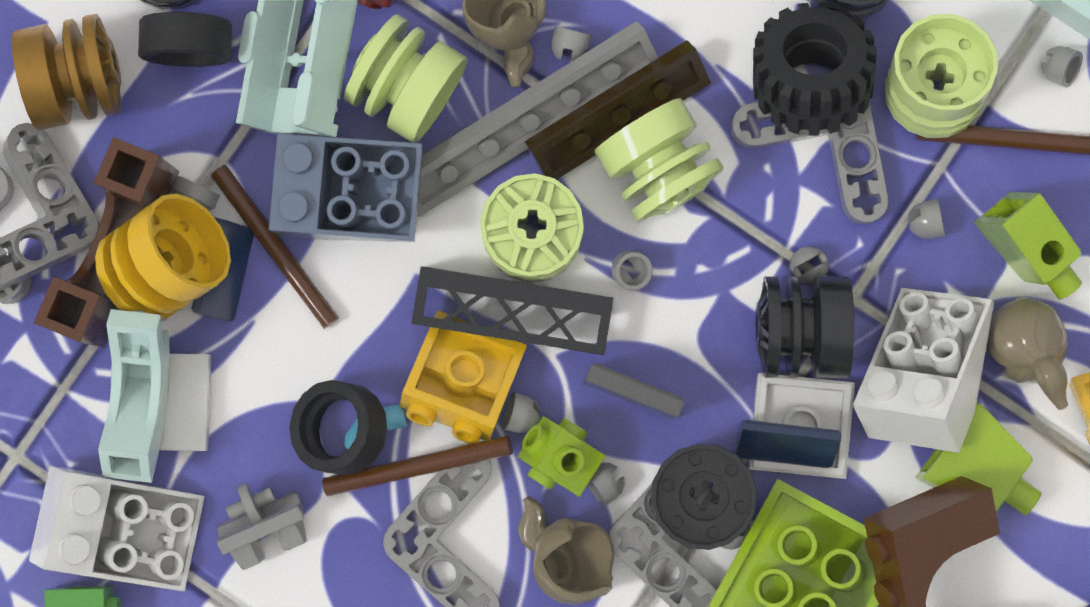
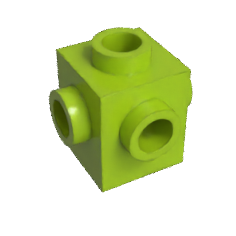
[517,416,606,497]

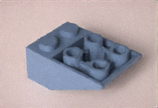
[269,133,423,242]

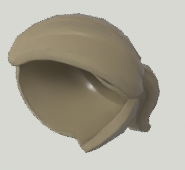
[462,0,546,87]
[986,297,1068,410]
[518,496,614,605]

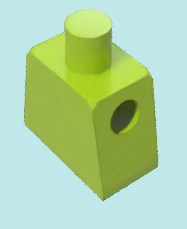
[974,192,1082,300]
[915,403,1042,516]

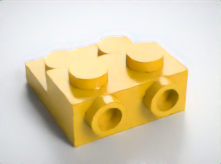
[399,310,527,444]

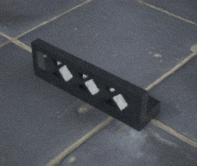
[411,266,614,355]

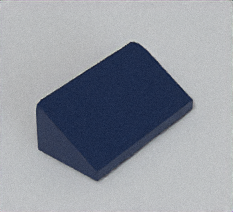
[191,217,254,321]
[736,420,842,468]

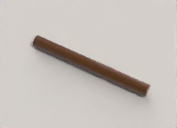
[916,125,1090,155]
[210,165,339,329]
[322,436,513,497]

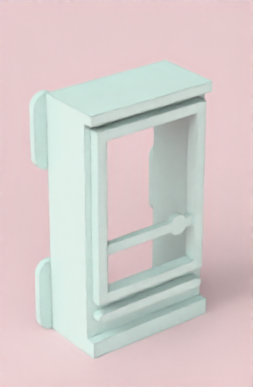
[236,0,358,137]

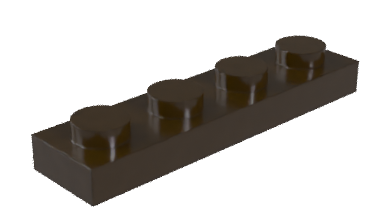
[524,40,711,180]

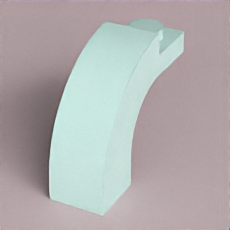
[98,309,170,483]

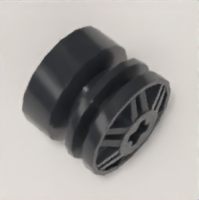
[755,276,854,378]
[651,443,757,550]

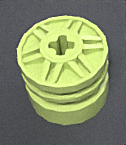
[343,14,468,143]
[884,14,998,138]
[594,98,724,223]
[480,173,584,283]

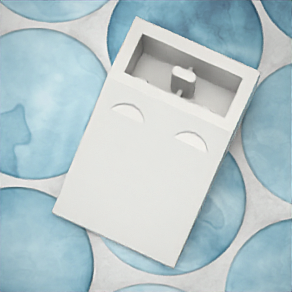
[853,288,994,453]
[29,465,205,592]

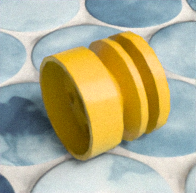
[95,193,231,321]

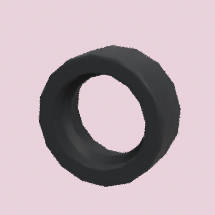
[138,12,232,67]
[289,380,387,475]

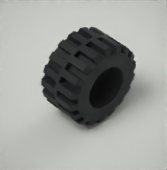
[753,2,877,136]

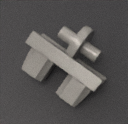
[217,482,307,570]

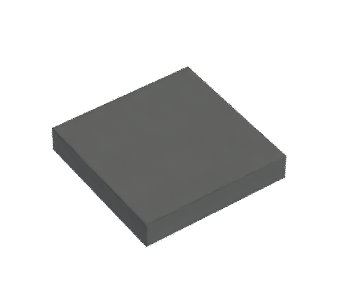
[583,363,685,419]

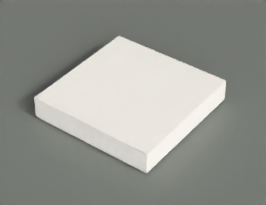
[111,354,211,451]
[748,373,855,479]

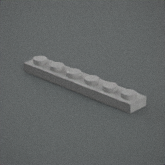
[417,21,658,217]

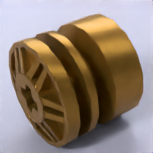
[11,13,121,130]

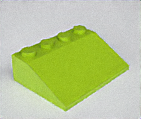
[708,479,881,607]

